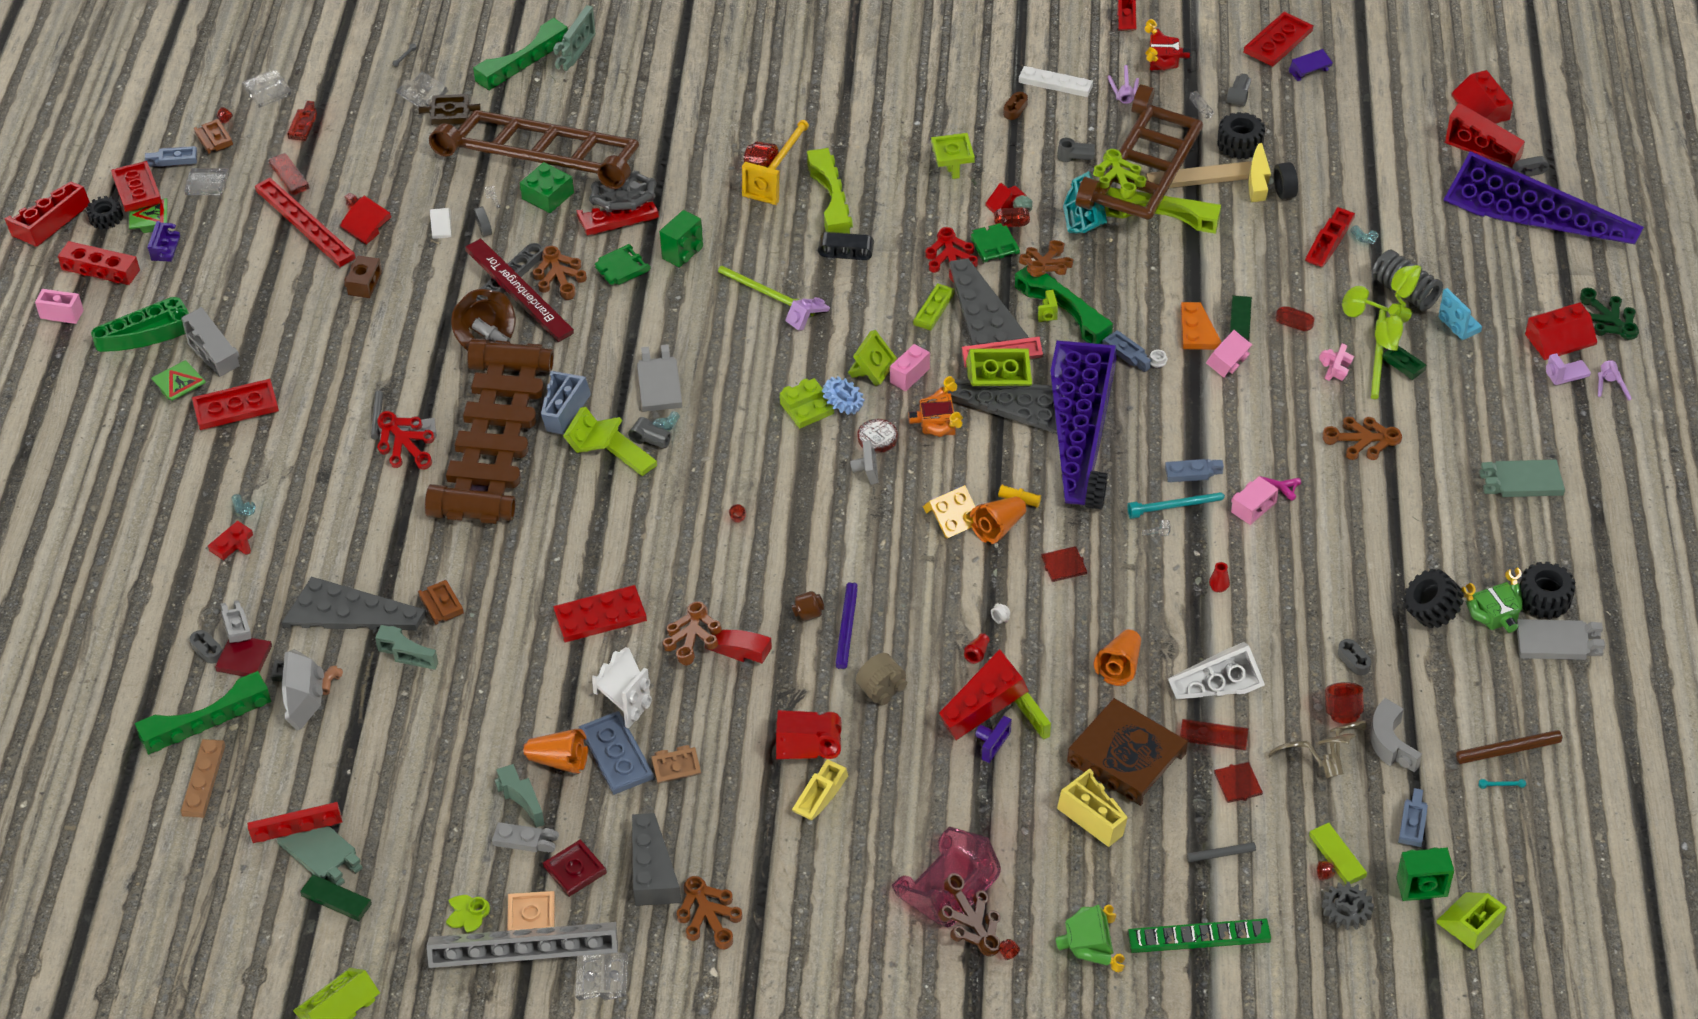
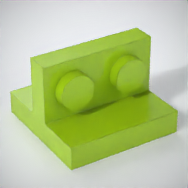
[931,133,975,179]
[848,330,897,386]

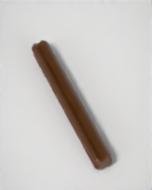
[1456,730,1563,764]

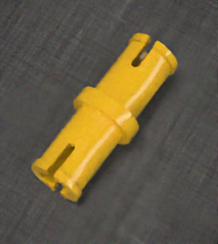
[998,484,1041,508]

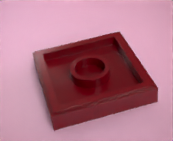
[215,638,272,676]
[543,839,607,897]

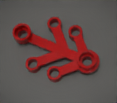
[925,227,978,283]
[377,411,435,470]

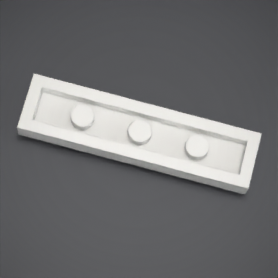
[1019,66,1093,97]

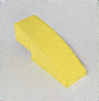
[1248,143,1271,202]
[792,759,848,820]

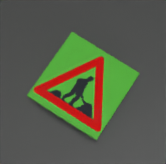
[129,198,168,233]
[151,360,206,401]

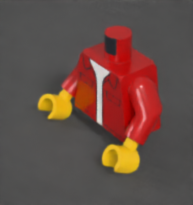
[1145,19,1190,71]

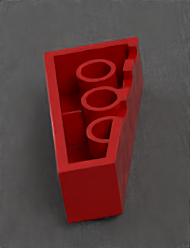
[1445,103,1525,167]
[4,181,90,247]
[939,649,1029,741]

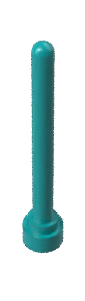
[1127,492,1225,519]

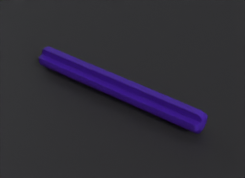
[836,582,858,669]

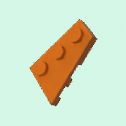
[1181,302,1222,350]

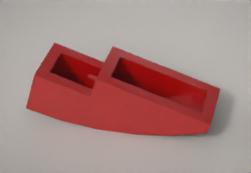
[705,630,772,664]

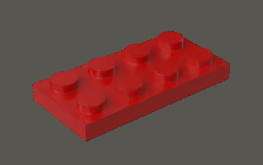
[1243,12,1314,67]
[111,161,162,212]
[192,379,279,430]
[553,585,647,643]

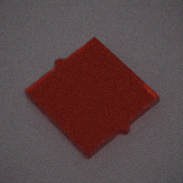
[1041,546,1087,582]
[1214,762,1263,803]

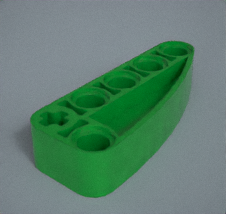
[91,297,189,352]

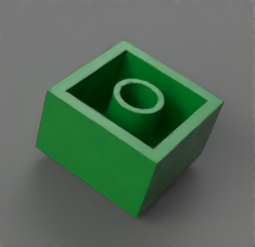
[519,162,574,213]
[659,210,703,268]
[1396,847,1455,901]

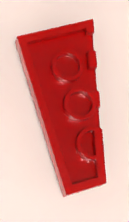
[576,202,659,235]

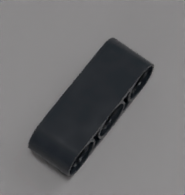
[817,232,874,260]

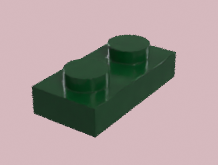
[1382,345,1427,380]

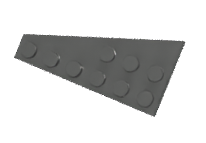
[950,258,1029,345]
[948,379,1057,434]
[282,576,426,630]

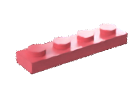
[961,337,1043,368]

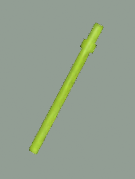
[718,266,815,316]
[1371,309,1387,399]

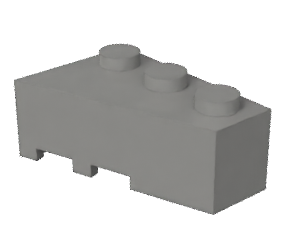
[182,307,240,377]

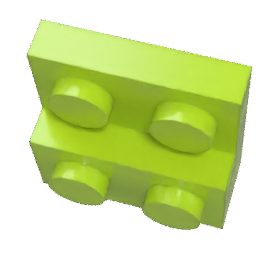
[780,378,834,429]

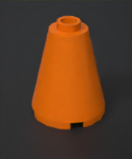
[970,496,1026,544]
[1093,629,1141,686]
[523,729,588,774]

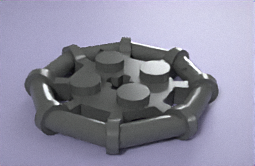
[589,170,657,212]

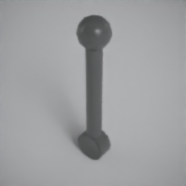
[392,44,417,67]

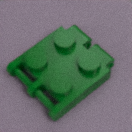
[971,223,1020,263]
[594,244,651,285]

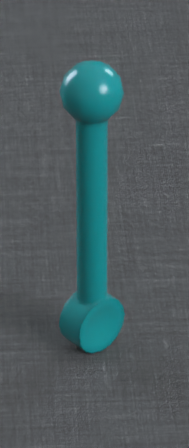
[1478,779,1526,789]

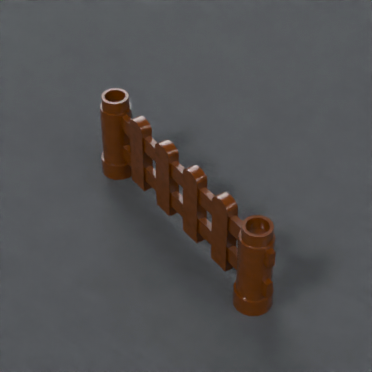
[425,338,554,524]

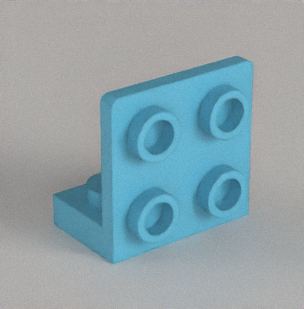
[1438,288,1482,340]

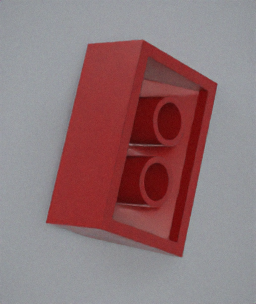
[1452,70,1513,124]
[1525,302,1597,360]

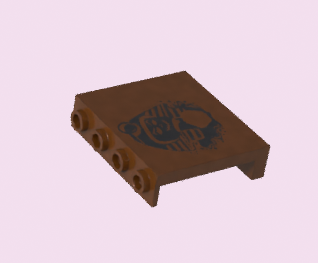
[1067,698,1188,806]

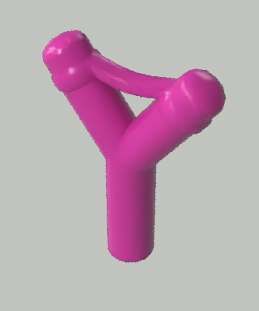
[1260,476,1301,501]

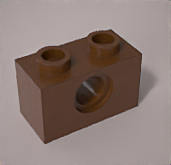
[344,255,382,298]

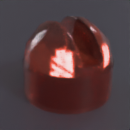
[216,107,233,123]
[729,504,746,523]
[1317,861,1335,880]
[999,939,1020,960]

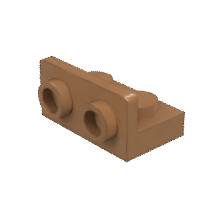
[651,745,701,784]

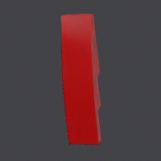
[1305,207,1355,268]

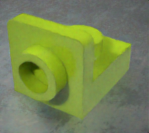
[1038,290,1058,322]

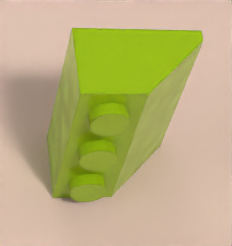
[966,349,1032,386]
[293,968,380,1019]

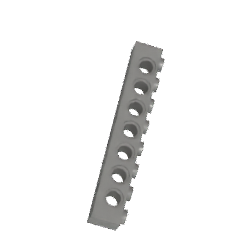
[427,922,618,968]

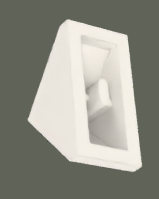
[430,208,451,239]

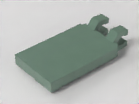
[553,5,596,71]
[1479,460,1565,497]
[276,826,363,886]

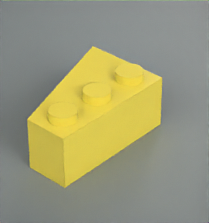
[1057,769,1128,847]

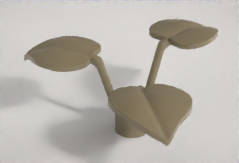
[1269,720,1367,778]

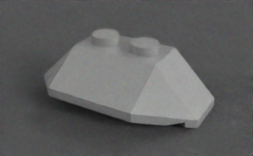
[282,649,324,731]

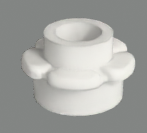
[1148,350,1168,368]
[991,603,1010,624]

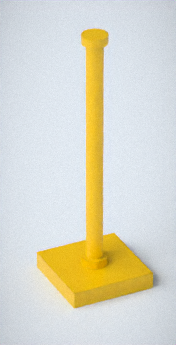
[742,120,809,205]

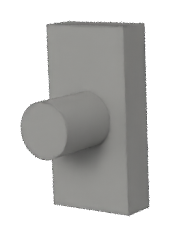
[850,440,879,485]

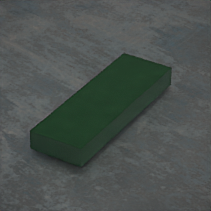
[1230,295,1252,342]
[300,875,372,921]

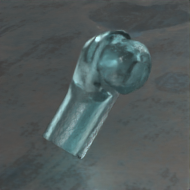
[1351,225,1379,244]
[652,411,680,431]
[231,494,256,516]

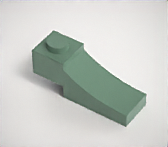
[375,625,438,670]
[494,764,545,828]

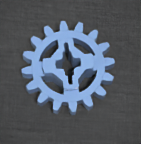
[822,376,865,415]

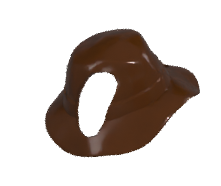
[451,289,516,351]

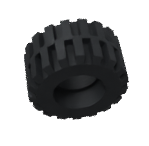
[1217,112,1265,159]
[1520,562,1576,619]
[1403,569,1464,628]

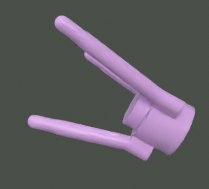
[1108,65,1139,104]
[1598,360,1632,400]

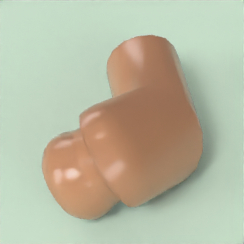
[322,666,343,695]

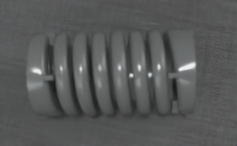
[1372,249,1443,311]

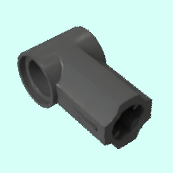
[1227,73,1251,106]
[1057,137,1095,162]
[628,417,672,448]

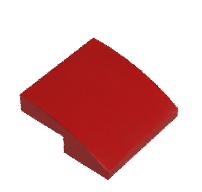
[340,195,391,245]

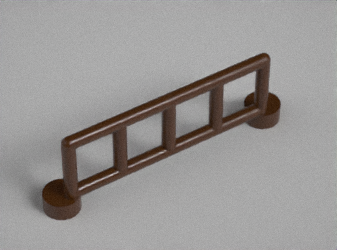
[1075,84,1203,220]
[429,110,639,189]

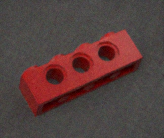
[58,241,140,285]

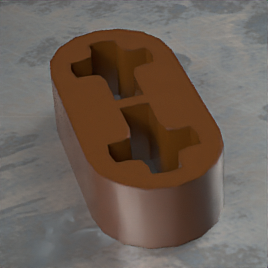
[1003,92,1028,120]

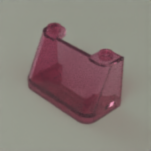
[891,826,1001,928]

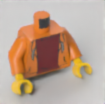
[908,376,963,437]

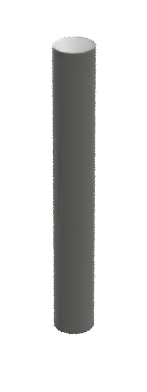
[371,391,383,440]
[1187,842,1256,862]

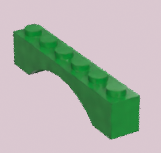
[473,18,568,91]
[1015,266,1113,344]
[135,671,271,755]

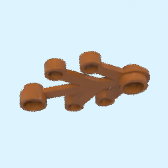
[1019,240,1074,277]
[533,246,587,300]
[1322,417,1402,460]
[663,601,722,666]
[676,876,743,950]

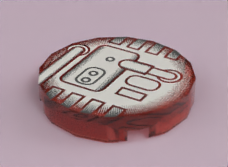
[857,419,898,453]

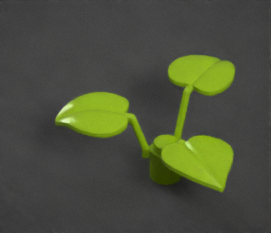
[1342,265,1421,351]

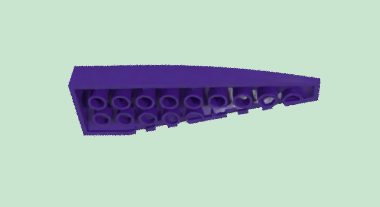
[1444,151,1644,245]
[1050,340,1116,505]

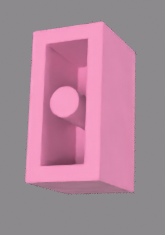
[35,289,84,324]
[1206,330,1252,377]
[890,344,930,391]
[1231,476,1278,525]

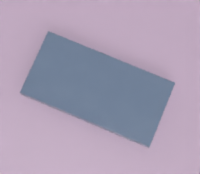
[578,711,654,795]

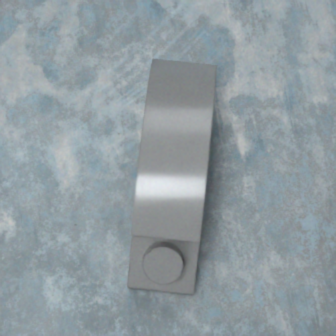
[1370,698,1422,772]

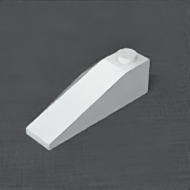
[1168,642,1265,699]

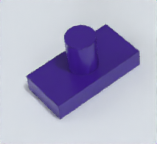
[975,716,1012,763]

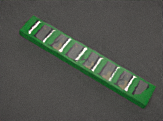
[1128,918,1271,953]

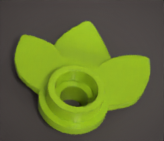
[446,895,490,933]

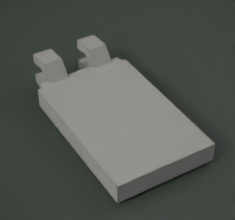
[637,344,682,412]
[1517,619,1605,660]

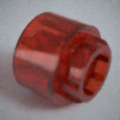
[744,141,779,168]
[1325,682,1364,724]

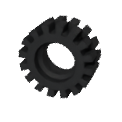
[86,196,123,230]
[1085,471,1108,510]

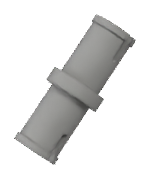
[472,318,511,342]

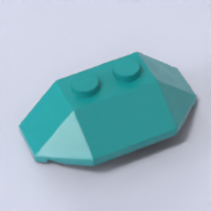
[1063,171,1107,233]

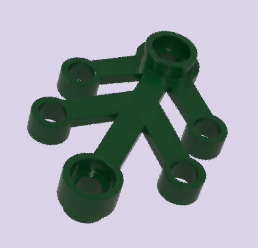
[1580,287,1639,340]

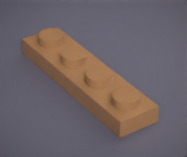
[181,739,225,818]

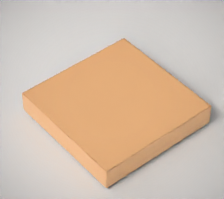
[507,891,555,931]

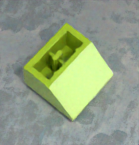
[1436,892,1507,951]

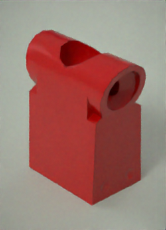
[776,710,842,759]

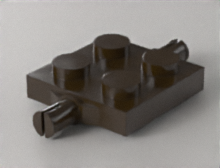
[418,94,481,125]

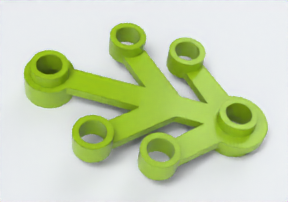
[1093,149,1147,199]

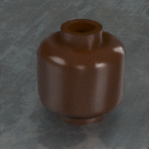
[792,591,825,622]

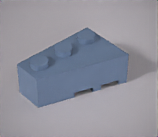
[541,371,591,435]

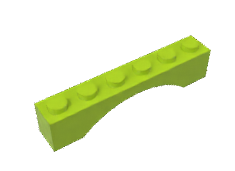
[807,148,853,234]
[1105,187,1221,234]

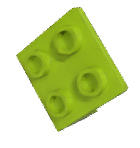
[563,407,622,453]

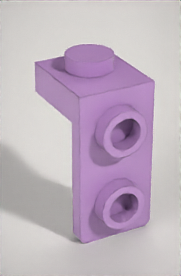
[785,297,830,330]
[1546,353,1591,385]

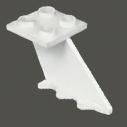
[592,647,652,728]

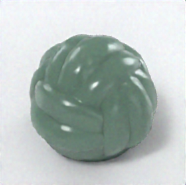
[1013,195,1033,215]

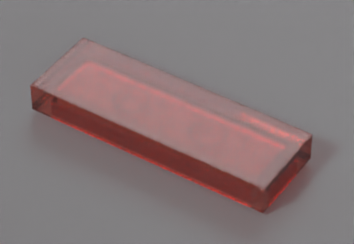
[268,153,310,195]
[1180,719,1249,751]

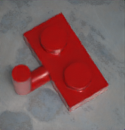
[208,520,253,560]

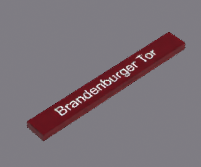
[465,238,574,342]

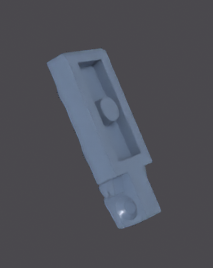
[145,146,197,167]
[1103,330,1151,372]
[1165,459,1224,482]
[1398,788,1428,847]

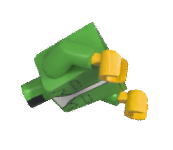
[1461,568,1522,633]
[1055,905,1125,972]

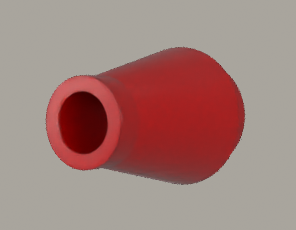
[1209,562,1230,593]
[964,633,990,664]

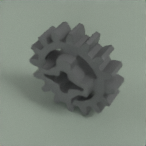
[1322,882,1374,930]

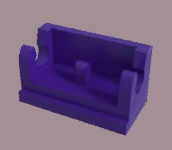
[1289,49,1333,81]
[148,221,180,262]

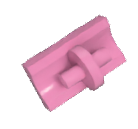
[1319,343,1354,381]

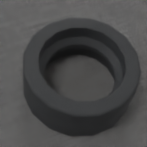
[1273,162,1298,199]

